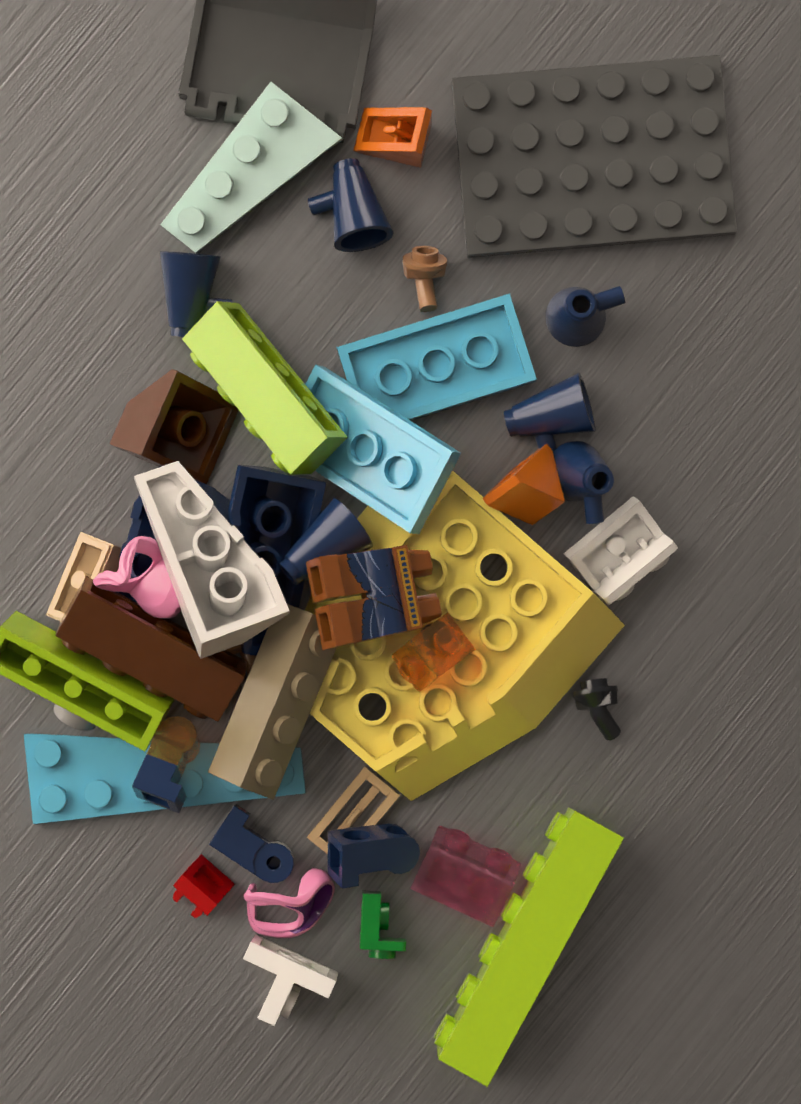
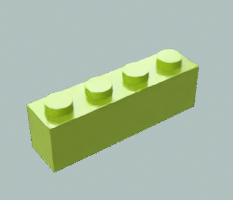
[182,301,348,475]
[0,611,175,752]

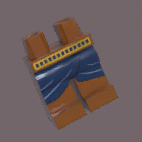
[306,545,442,651]

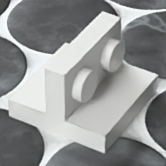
[243,934,338,1026]

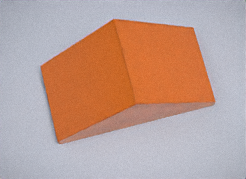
[353,107,432,168]
[482,444,565,525]

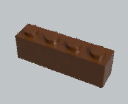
[55,576,247,722]

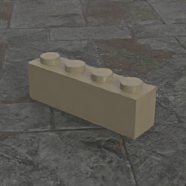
[208,604,336,800]

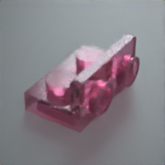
[410,826,521,927]

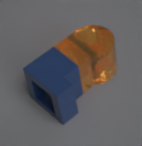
[132,716,200,813]

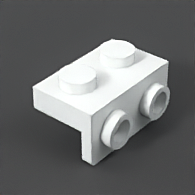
[563,496,678,605]

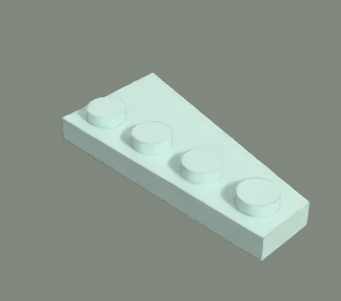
[160,82,343,254]

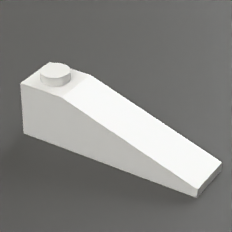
[134,461,290,659]

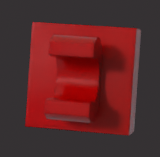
[173,854,235,918]

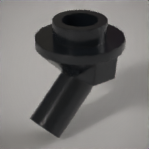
[572,678,621,740]

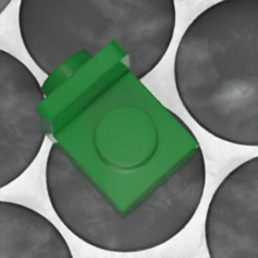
[359,890,406,959]

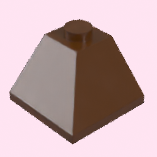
[110,369,239,484]

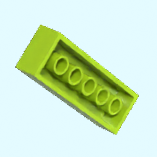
[433,807,624,1087]

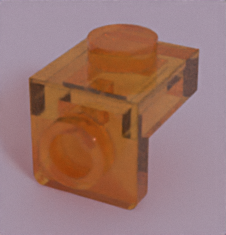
[392,612,476,692]

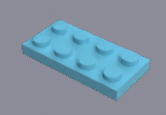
[337,293,537,421]
[305,365,461,534]

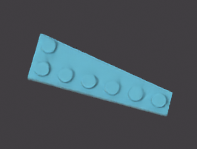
[24,733,306,824]

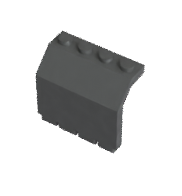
[178,0,377,143]

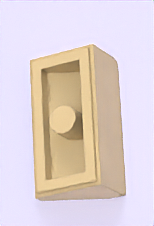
[46,532,121,621]

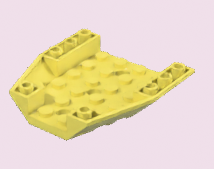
[305,471,625,801]

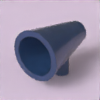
[308,158,394,252]
[160,251,233,337]
[546,286,626,347]
[504,373,596,451]
[553,441,614,524]
[279,498,373,586]

